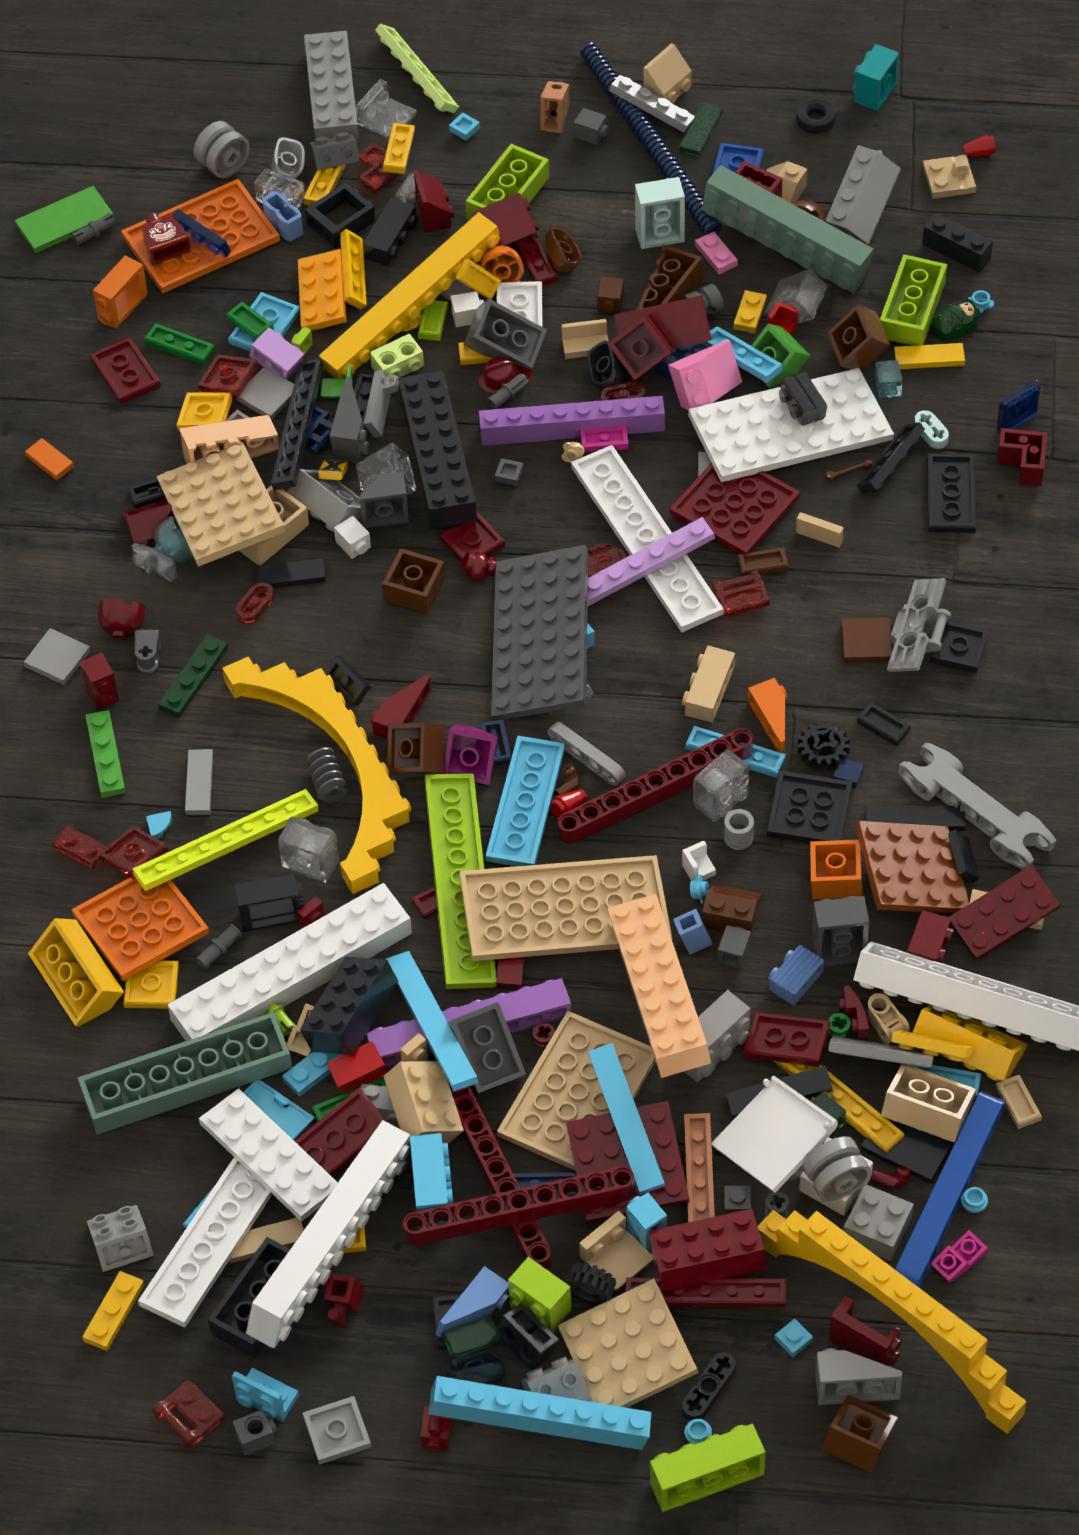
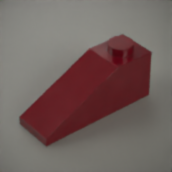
[371,675,432,740]

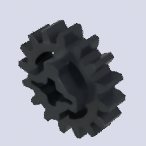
[797,720,850,770]

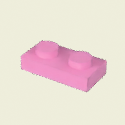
[695,232,738,275]

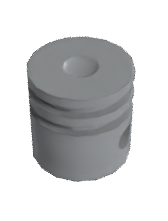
[724,809,754,850]

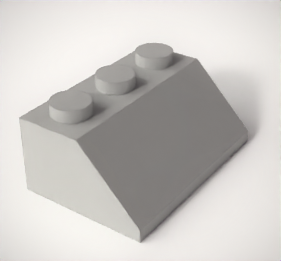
[287,469,362,532]

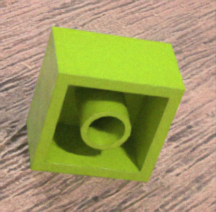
[508,1257,571,1332]

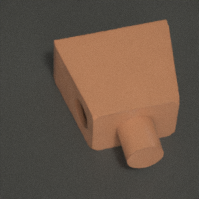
[540,81,569,133]

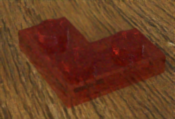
[359,142,399,193]

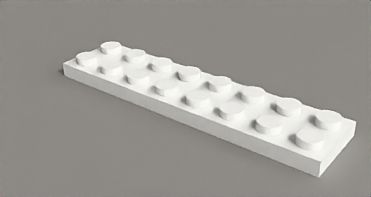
[138,1157,273,1328]

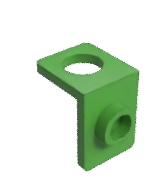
[321,365,353,398]

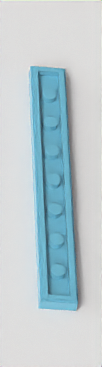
[386,951,478,1091]

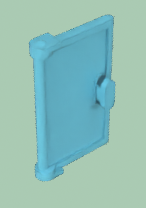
[243,1080,315,1141]

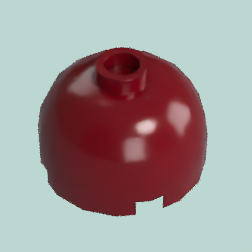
[98,599,146,639]

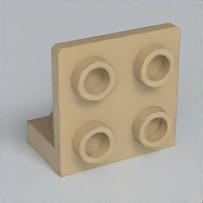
[579,1211,653,1292]

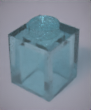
[874,360,902,398]

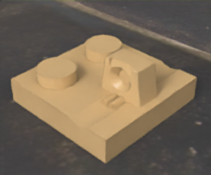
[923,155,976,199]

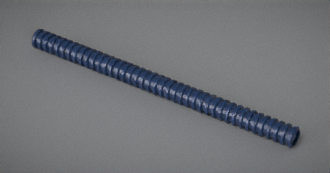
[580,42,722,235]

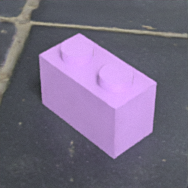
[249,327,304,380]

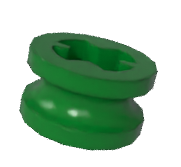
[828,1013,851,1038]

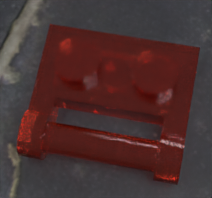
[711,570,770,617]
[152,1379,225,1448]

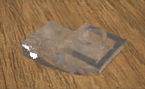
[131,543,178,582]

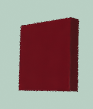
[439,512,505,561]

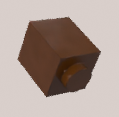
[597,276,624,313]

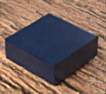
[833,759,864,788]

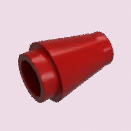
[963,135,996,157]
[550,789,587,819]

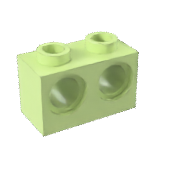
[370,334,424,378]

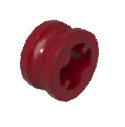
[532,1022,555,1049]

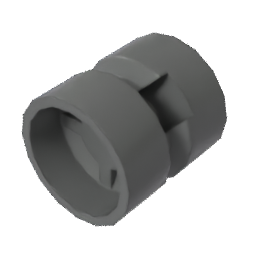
[682,284,724,315]

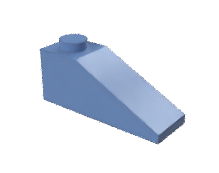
[435,1266,509,1337]

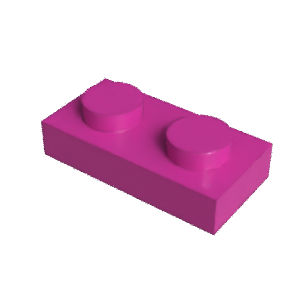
[580,426,628,453]

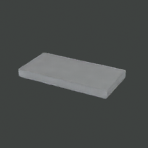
[828,1036,934,1068]

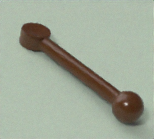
[826,459,872,481]

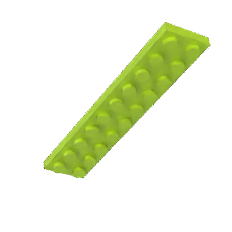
[424,774,496,989]

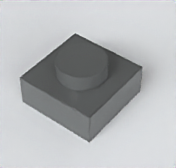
[494,458,524,486]
[724,1186,751,1214]

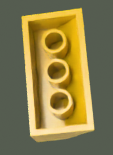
[28,918,124,1026]
[913,1004,1028,1081]

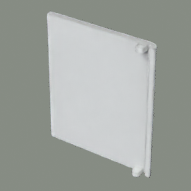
[711,1075,838,1193]

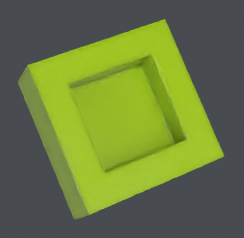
[291,327,313,356]

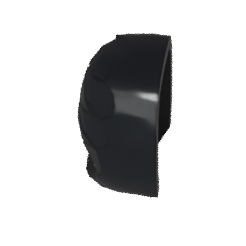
[588,340,624,390]
[445,1350,505,1384]

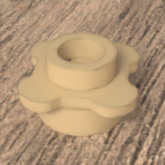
[561,442,585,463]

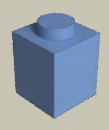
[673,909,712,954]

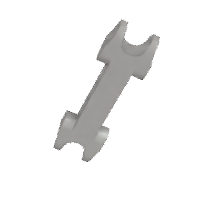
[898,743,1056,870]

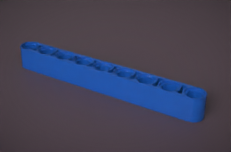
[895,1091,1005,1288]

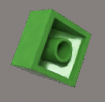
[752,324,810,388]

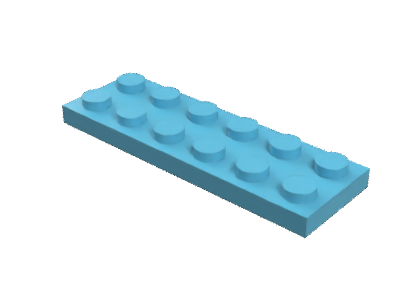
[485,736,565,866]

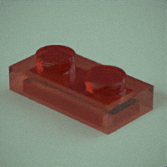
[53,825,108,869]

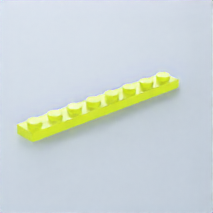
[133,789,318,891]

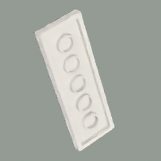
[199,1088,338,1222]

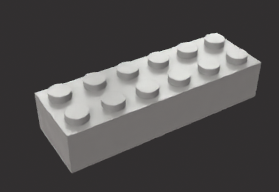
[304,31,359,143]

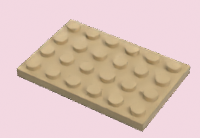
[157,442,286,567]
[497,1011,656,1171]

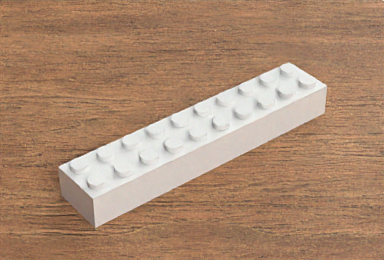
[168,883,412,1041]
[853,942,1079,1051]
[246,1121,410,1348]

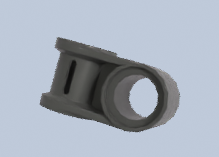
[135,629,161,675]

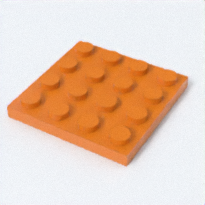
[71,876,209,981]

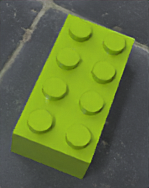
[466,144,549,220]
[880,254,947,346]
[650,1424,765,1512]

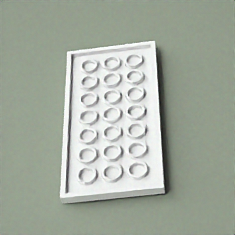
[688,368,894,482]

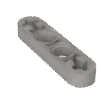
[547,722,626,786]

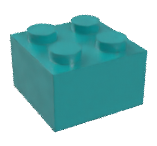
[853,44,899,111]

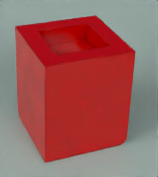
[767,301,798,336]

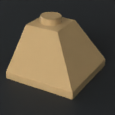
[766,161,807,204]

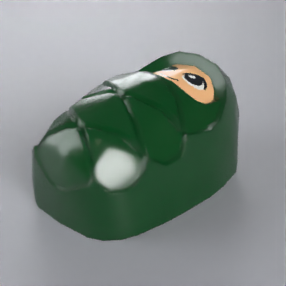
[931,299,980,341]

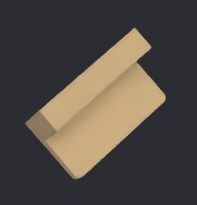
[561,319,608,359]

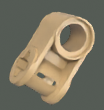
[866,993,910,1045]

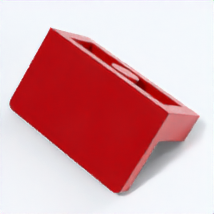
[327,1041,388,1095]

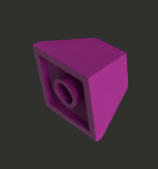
[442,724,498,785]

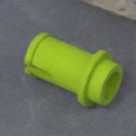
[266,1003,295,1036]

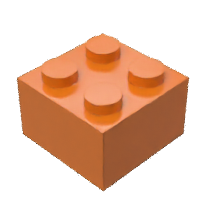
[810,840,863,900]

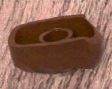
[545,227,583,274]

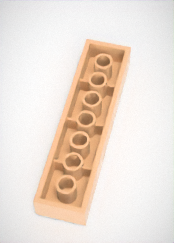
[608,894,711,1078]

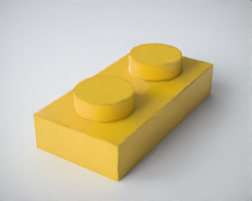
[733,290,767,334]

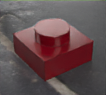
[297,896,324,928]

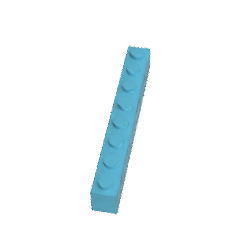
[428,1376,651,1450]

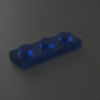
[172,209,232,258]

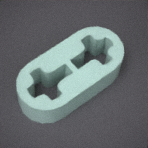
[914,411,949,449]

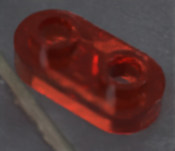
[600,382,645,401]
[236,582,274,623]

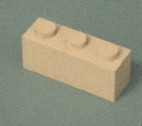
[682,645,735,723]

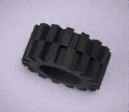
[565,1263,617,1306]

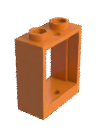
[93,256,148,329]

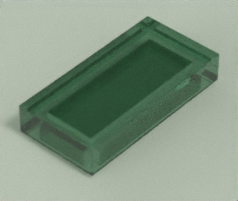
[441,1316,501,1358]

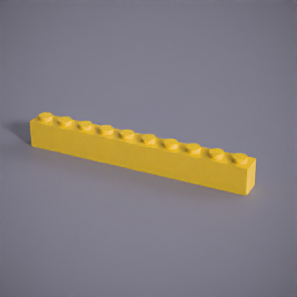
[319,212,500,379]

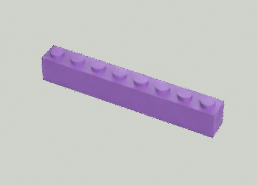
[479,396,665,446]
[366,978,571,1068]

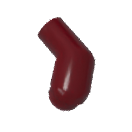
[870,1166,910,1189]

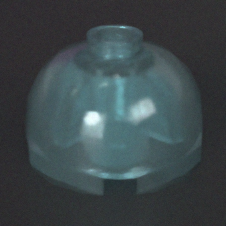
[153,516,193,564]

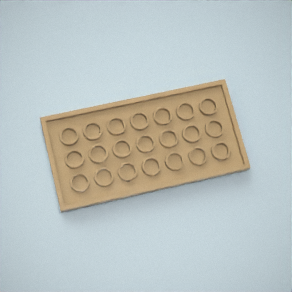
[459,855,673,961]

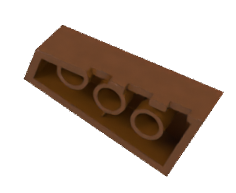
[637,245,705,309]

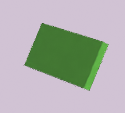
[15,186,114,253]

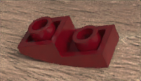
[496,957,524,988]
[839,986,869,1041]

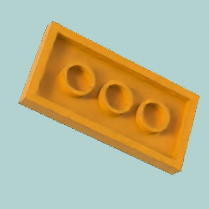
[298,249,347,331]

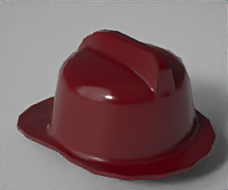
[478,357,532,394]

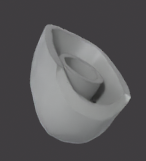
[271,137,305,185]

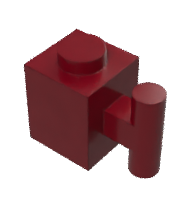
[324,1274,364,1329]
[420,1406,453,1452]

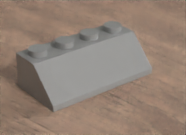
[825,145,901,246]

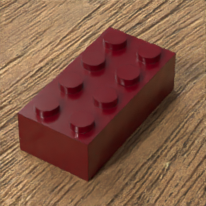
[648,1209,766,1292]

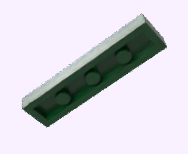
[158,634,228,718]

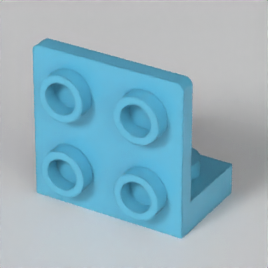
[232,1368,299,1422]

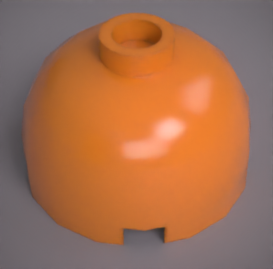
[479,245,524,282]

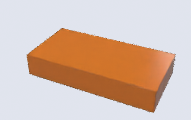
[25,438,74,480]

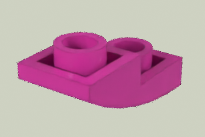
[930,1230,989,1283]

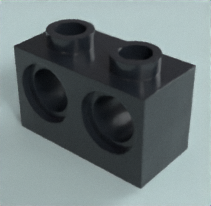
[495,1303,559,1370]

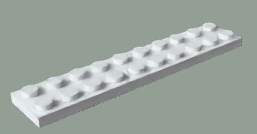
[571,445,724,633]

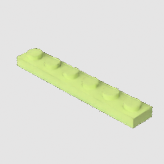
[375,24,459,113]

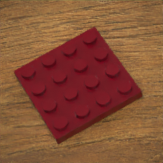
[670,463,800,555]
[566,1101,690,1224]

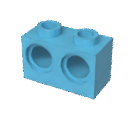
[626,1193,667,1252]

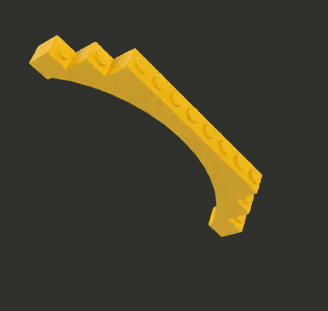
[222,657,411,894]
[758,1210,1026,1434]

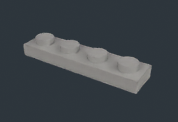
[609,75,695,132]

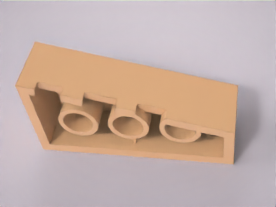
[179,415,279,463]

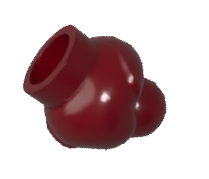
[460,552,497,581]

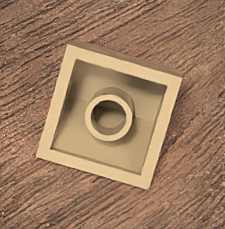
[644,43,692,104]

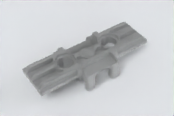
[887,578,951,672]

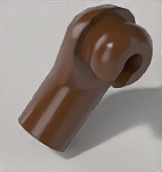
[554,765,579,796]

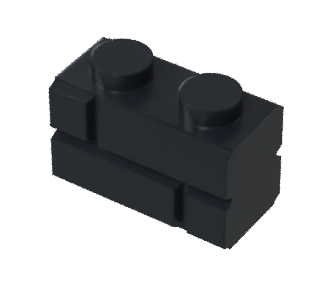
[779,372,827,426]

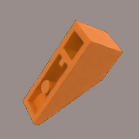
[748,678,787,754]

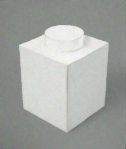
[451,291,484,327]
[334,516,371,559]

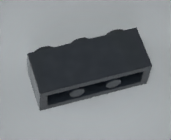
[363,198,418,266]
[922,213,993,273]

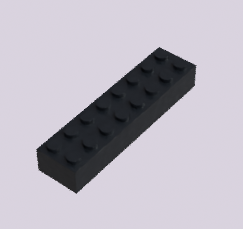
[398,371,477,529]

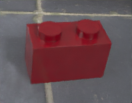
[80,653,119,710]
[907,910,954,964]

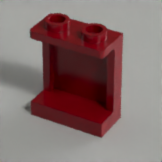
[471,192,540,247]
[829,1296,902,1366]

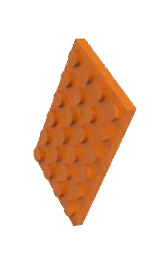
[121,179,280,294]

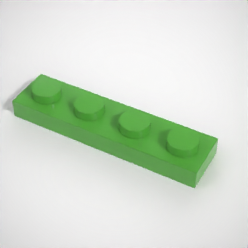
[85,710,126,798]

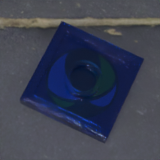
[997,379,1041,433]

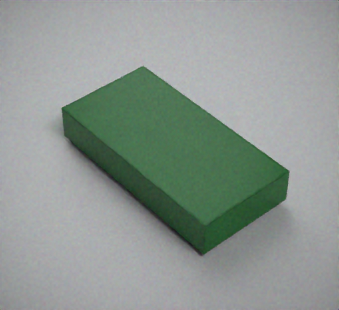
[226,302,274,341]

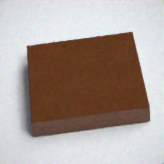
[842,618,892,662]

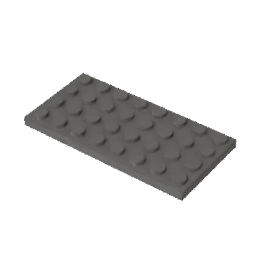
[491,545,588,721]

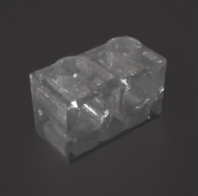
[254,168,305,210]

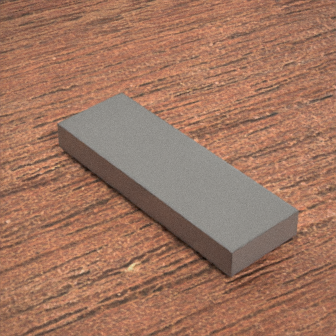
[185,749,213,815]

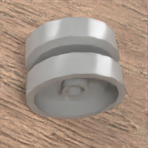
[193,121,250,178]
[803,1136,871,1202]

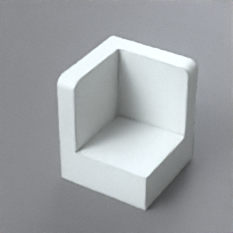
[682,841,716,881]

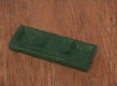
[679,102,723,157]

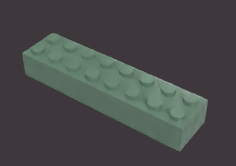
[702,165,874,294]
[78,1012,292,1135]

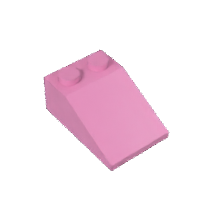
[668,339,742,410]

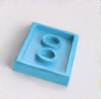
[228,292,300,352]

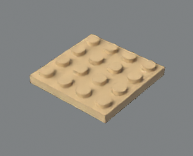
[558,1279,699,1408]

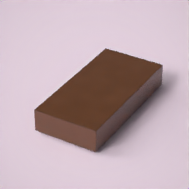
[738,547,789,578]

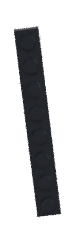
[271,358,324,491]

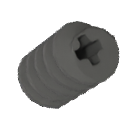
[306,747,348,803]

